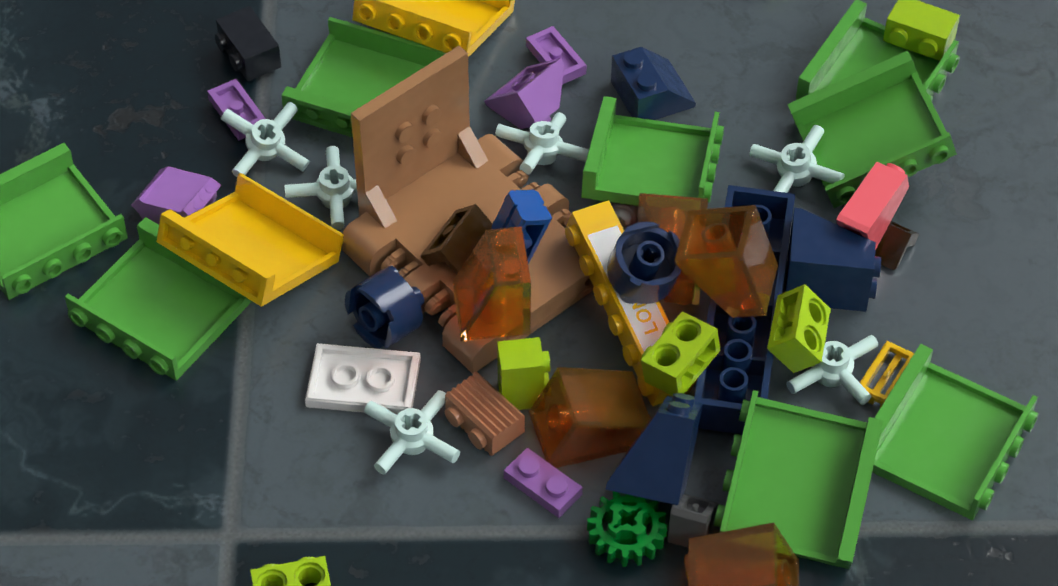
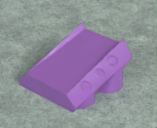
[131,166,221,224]

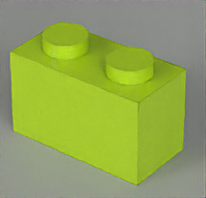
[883,0,960,61]
[497,337,551,410]

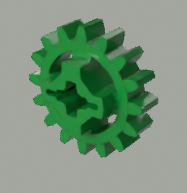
[587,491,668,567]

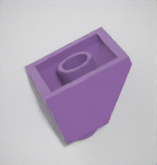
[484,58,564,129]

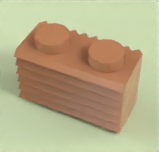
[445,372,525,456]

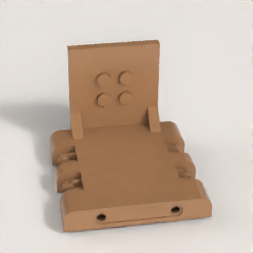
[342,46,594,374]

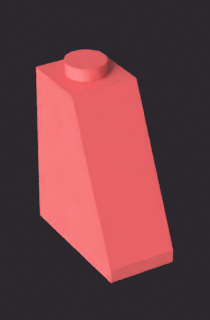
[836,162,909,250]

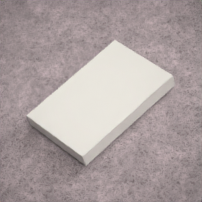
[305,343,421,415]

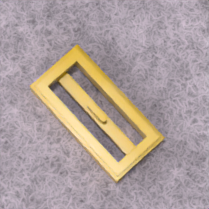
[860,341,914,408]

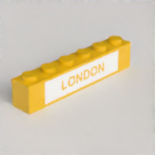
[565,200,697,406]

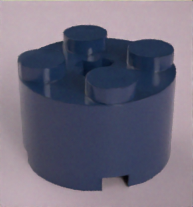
[607,222,685,304]
[345,266,425,349]

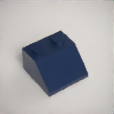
[611,47,696,120]

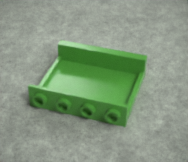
[796,0,960,101]
[281,17,446,138]
[787,51,957,208]
[581,96,724,215]
[0,143,128,300]
[65,217,252,381]
[872,344,1039,521]
[714,390,883,569]

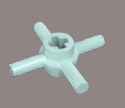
[221,102,310,177]
[495,112,589,175]
[750,125,845,193]
[285,146,357,230]
[786,335,878,405]
[364,390,460,474]

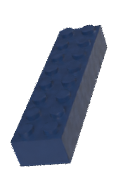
[694,185,795,435]

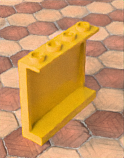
[352,0,515,57]
[156,173,344,307]

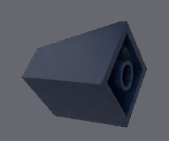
[785,208,881,312]
[606,393,703,505]

